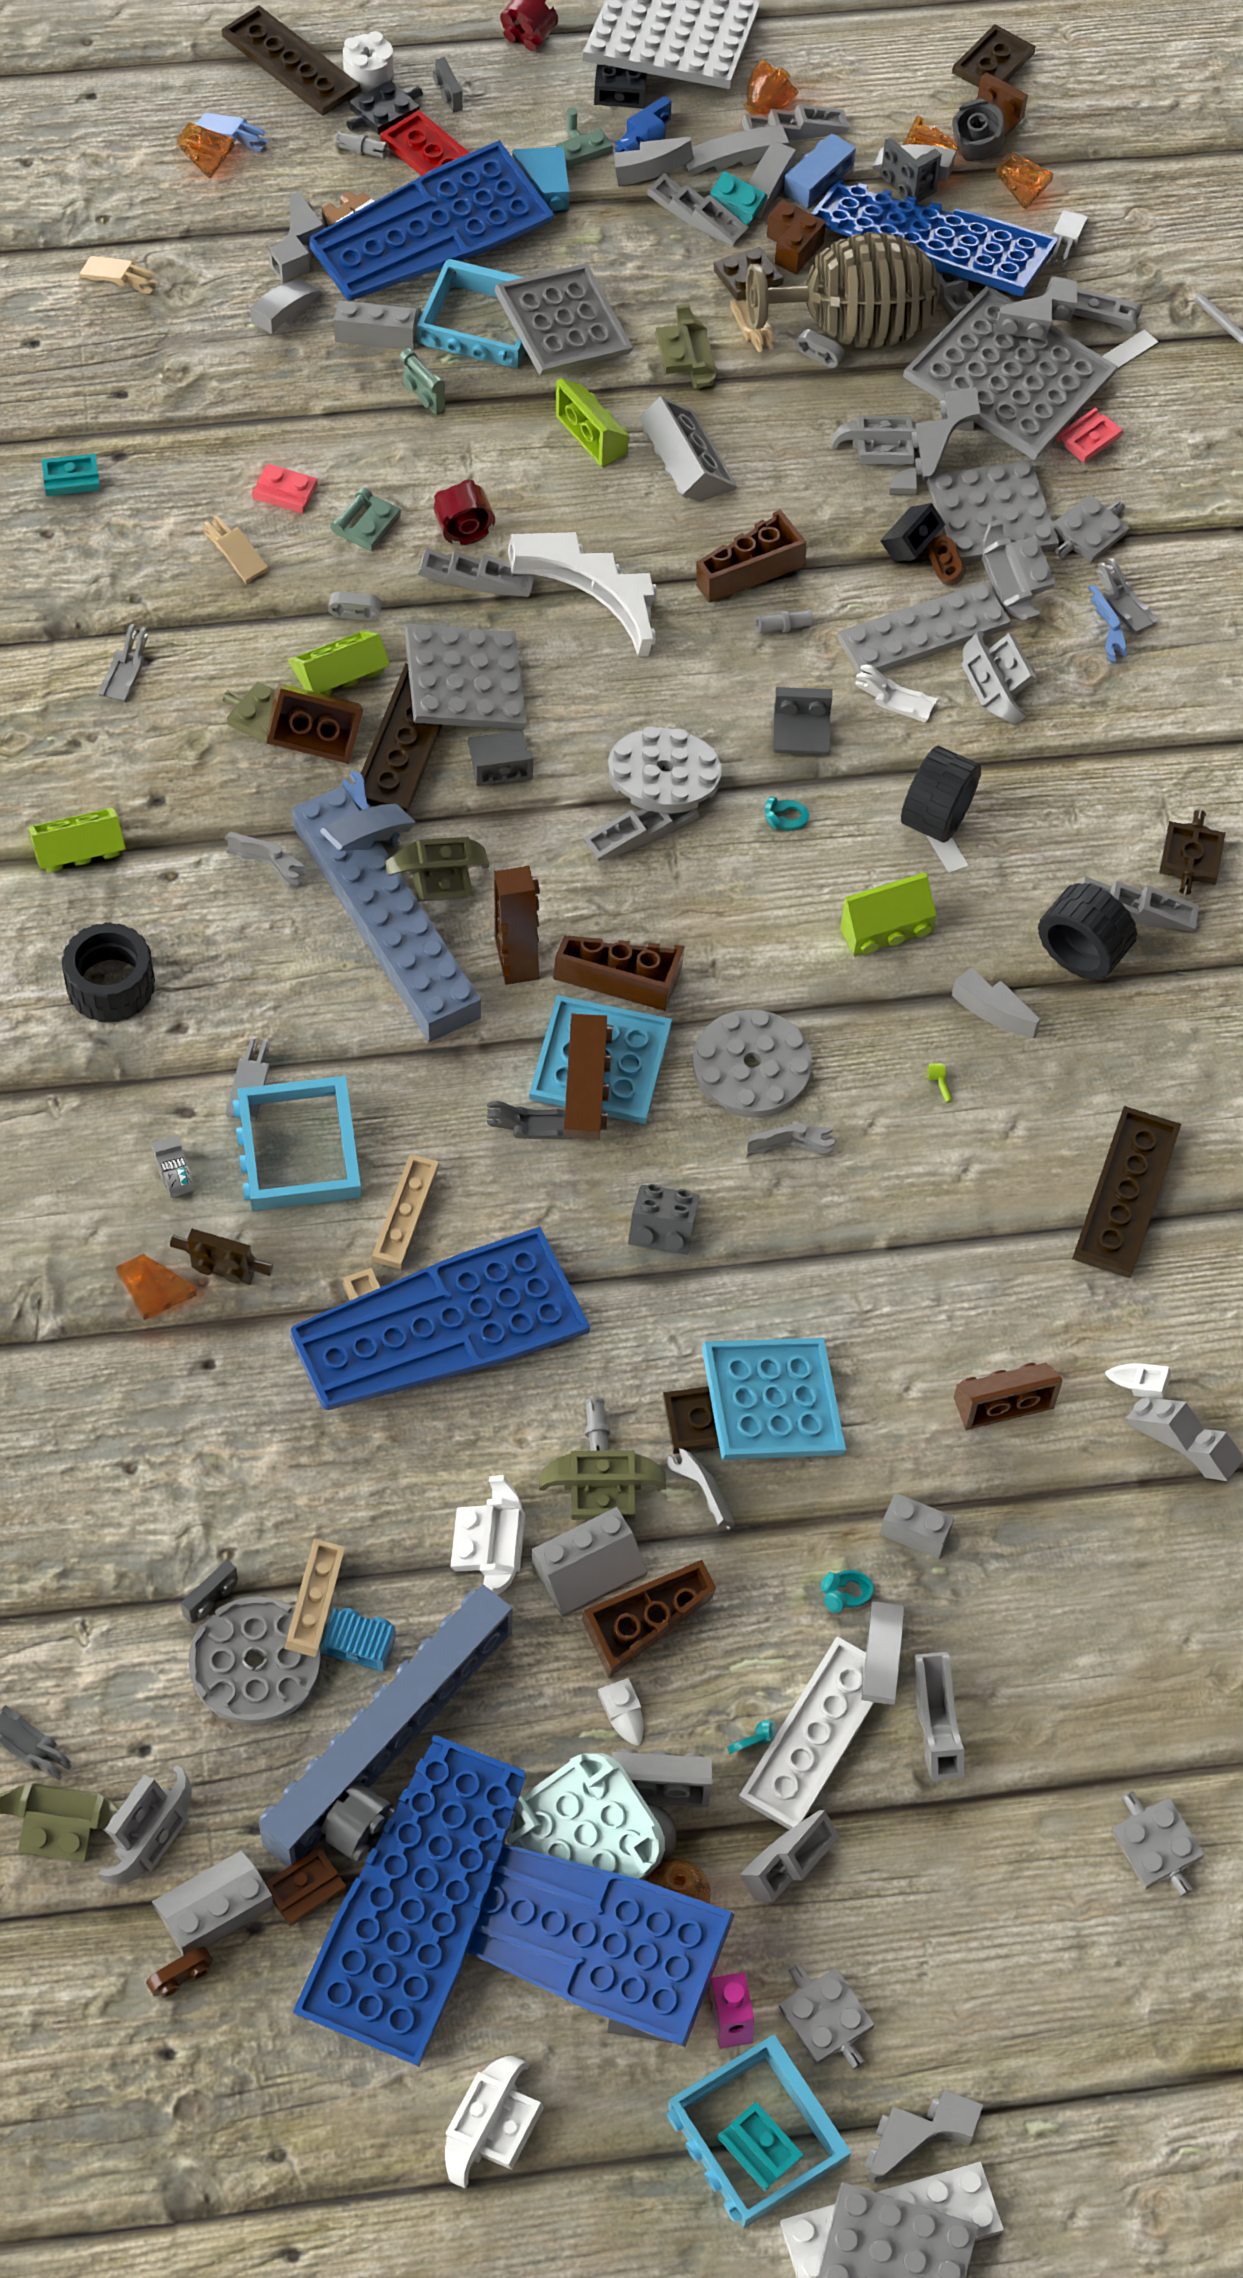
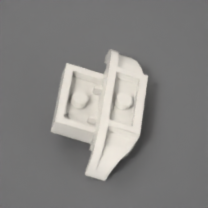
[450,1475,526,1595]
[445,2056,544,2188]

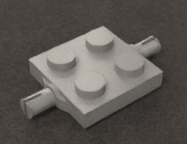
[1053,494,1129,563]
[1111,1791,1204,1897]
[779,1963,874,2070]

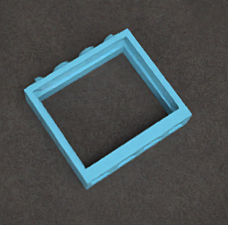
[417,259,526,369]
[233,1076,361,1211]
[666,2034,851,2229]

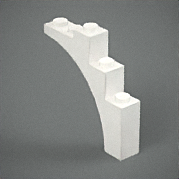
[508,532,657,657]

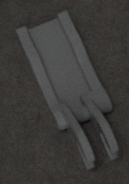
[487,1101,573,1140]
[0,1705,72,1781]

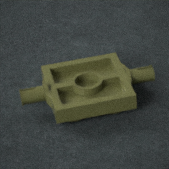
[222,681,276,747]

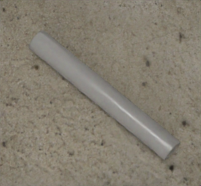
[1194,293,1243,346]

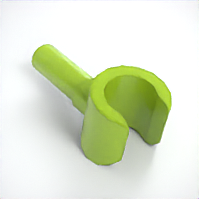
[927,1063,952,1103]

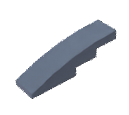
[320,803,415,851]

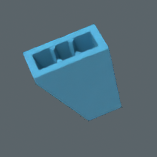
[512,146,569,211]

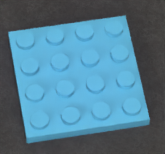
[529,995,672,1124]
[702,1338,846,1460]

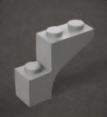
[269,192,326,283]
[993,276,1077,340]
[911,387,980,482]
[1125,1397,1243,1481]
[915,1652,965,1781]
[864,2090,983,2184]

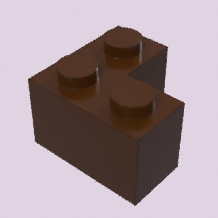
[767,199,826,275]

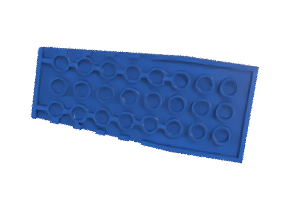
[812,178,1058,296]
[293,1735,527,2067]

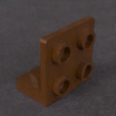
[976,73,1028,137]

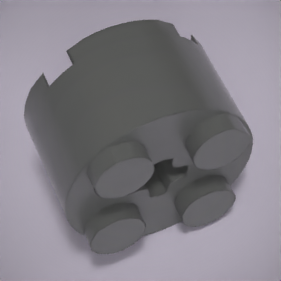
[952,99,1005,161]
[321,1781,396,1862]

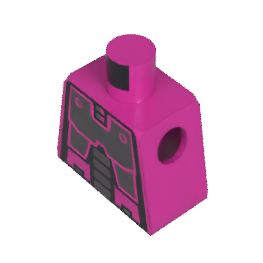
[707,1972,754,2049]

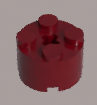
[500,0,558,51]
[433,479,495,545]

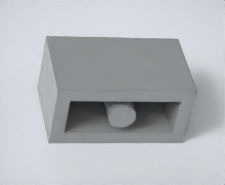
[880,1493,954,1559]

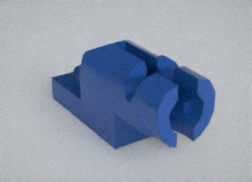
[615,96,672,152]

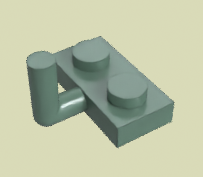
[556,108,613,168]

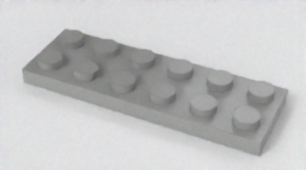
[837,582,1011,675]

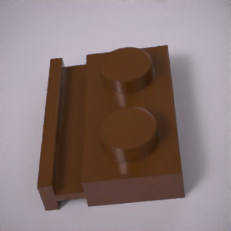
[265,1847,347,1927]

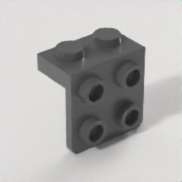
[628,1184,700,1255]

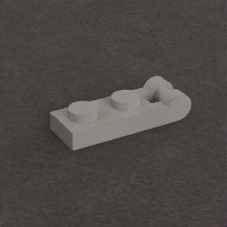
[1073,288,1142,332]

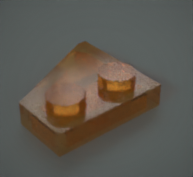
[903,115,957,152]
[177,122,234,178]
[996,151,1053,209]
[115,1254,197,1320]

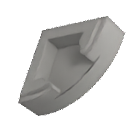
[889,468,917,495]

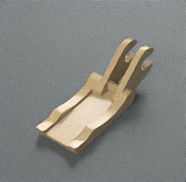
[79,256,158,294]
[730,299,774,352]
[202,516,269,585]

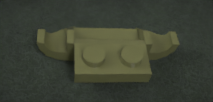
[655,303,717,389]
[385,836,489,902]
[539,1450,666,1520]
[0,1783,120,1862]

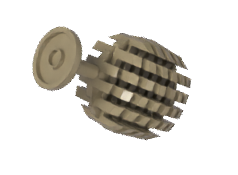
[746,232,940,348]

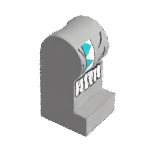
[152,1135,194,1198]

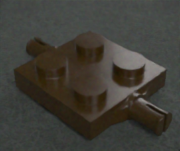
[1159,809,1226,895]
[170,1228,273,1285]

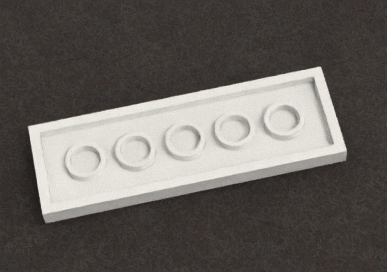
[738,1637,875,1830]
[780,2161,1004,2278]

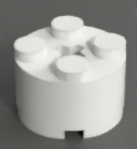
[343,31,394,93]

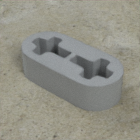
[795,329,845,368]
[328,592,382,621]

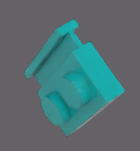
[710,171,768,229]
[41,453,100,497]
[717,2101,803,2192]

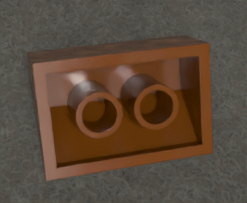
[266,683,363,764]
[954,1362,1063,1430]

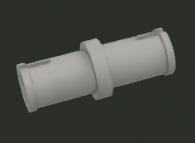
[335,131,389,159]
[755,609,814,633]
[584,1398,610,1451]

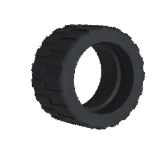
[901,745,982,843]
[1038,883,1137,980]
[62,922,155,1022]

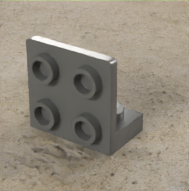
[881,136,942,203]
[773,687,832,755]
[468,730,533,786]

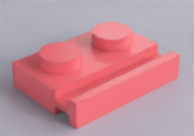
[1057,407,1123,463]
[252,463,318,514]

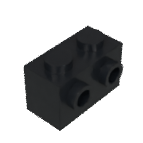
[594,64,647,109]
[880,503,946,562]

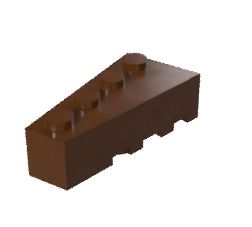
[696,509,807,603]
[494,866,540,985]
[553,935,685,1011]
[564,1013,613,1140]
[582,1560,716,1678]

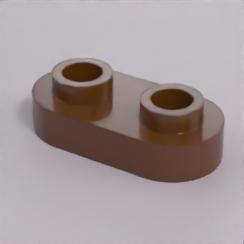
[928,535,965,586]
[146,1947,213,1998]

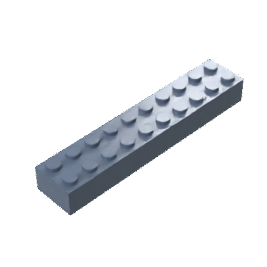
[292,786,481,1042]
[259,1584,513,1867]

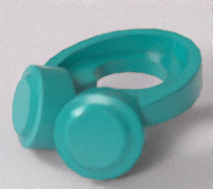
[764,796,809,831]
[820,1570,874,1613]
[727,1720,776,1754]

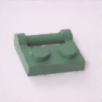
[399,348,445,415]
[330,487,401,552]

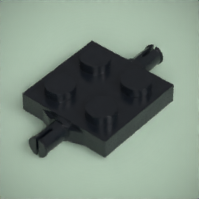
[346,80,423,135]

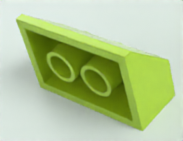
[556,378,630,467]
[288,630,390,695]
[28,807,126,872]
[840,872,937,957]

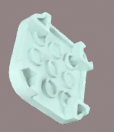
[506,1753,665,1879]

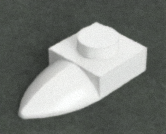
[1105,1363,1171,1399]
[598,1678,644,1746]

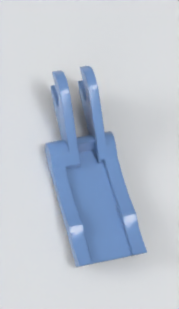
[193,113,268,152]
[1088,585,1127,664]
[342,771,400,847]

